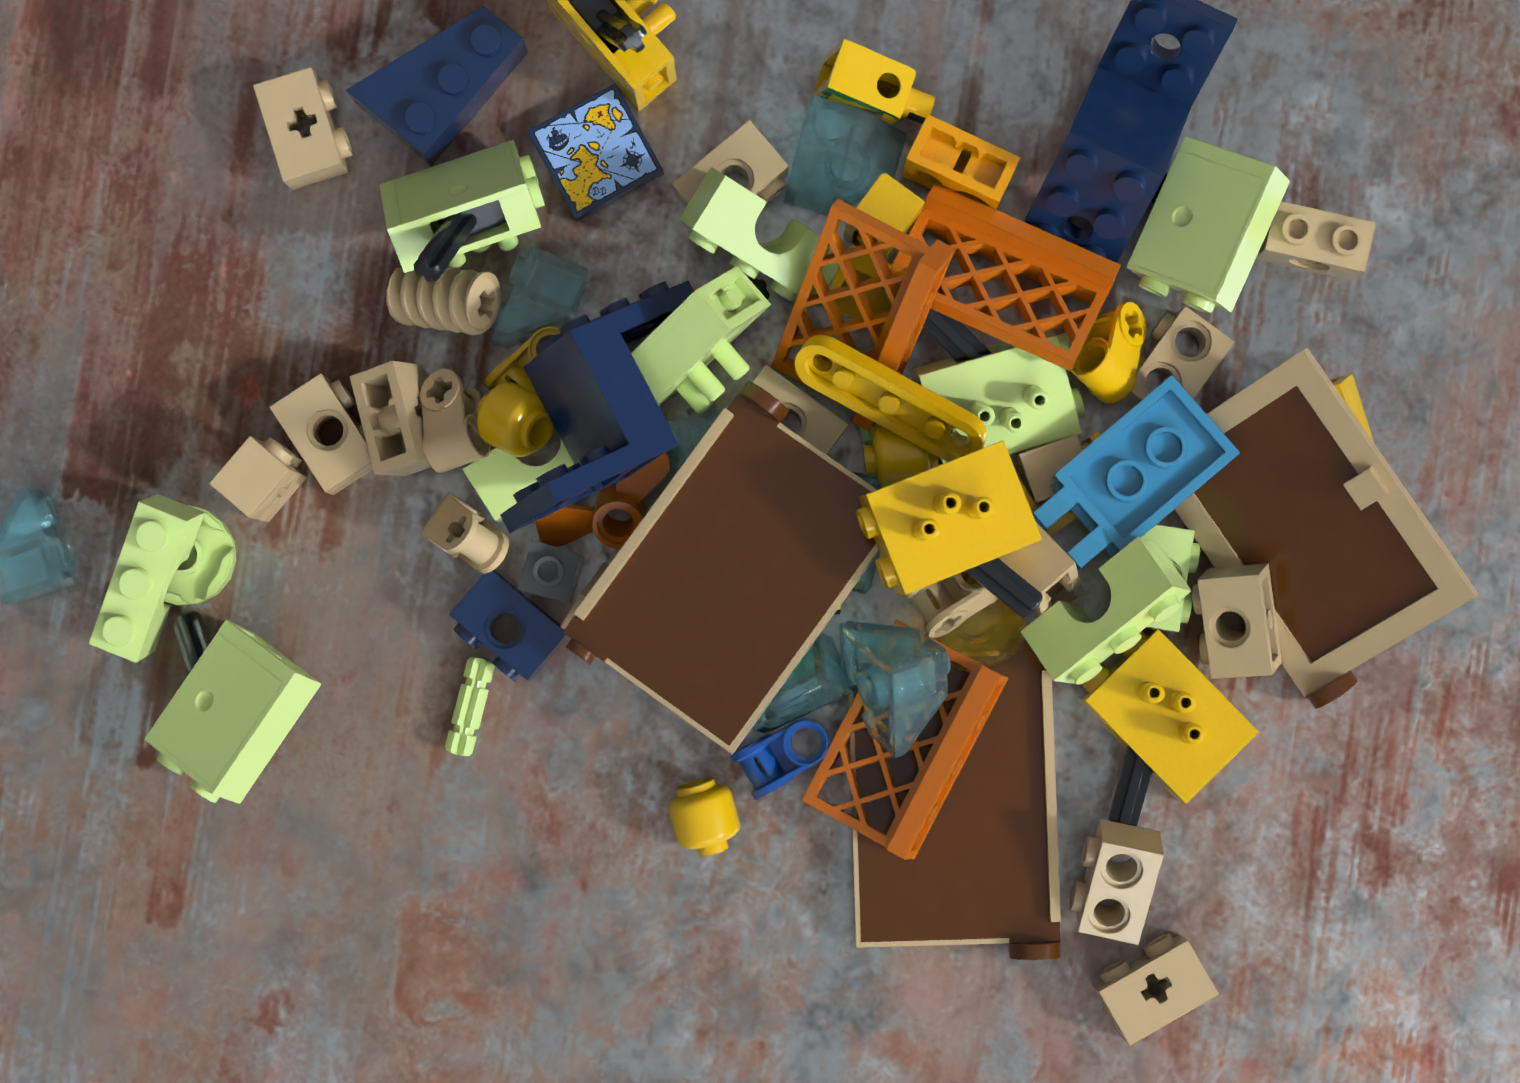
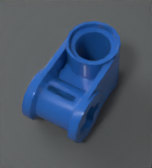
[730,718,829,800]

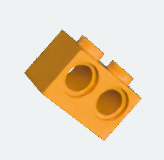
[901,114,1021,210]

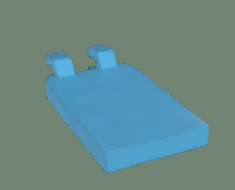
[1033,375,1240,571]

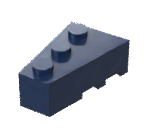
[346,6,528,166]

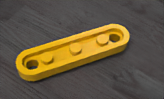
[794,335,988,462]

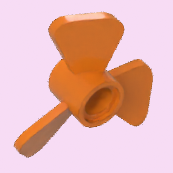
[535,453,670,549]

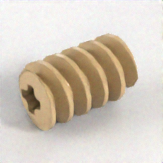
[386,267,502,336]

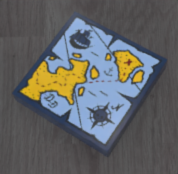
[527,83,664,222]

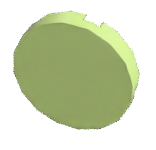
[164,505,237,606]

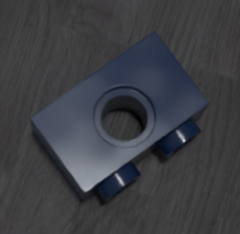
[449,570,568,681]

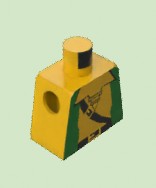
[809,39,935,128]

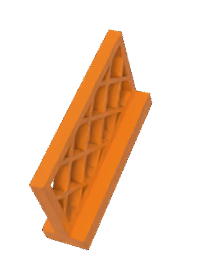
[882,183,1121,371]
[771,199,955,432]
[801,620,1009,860]

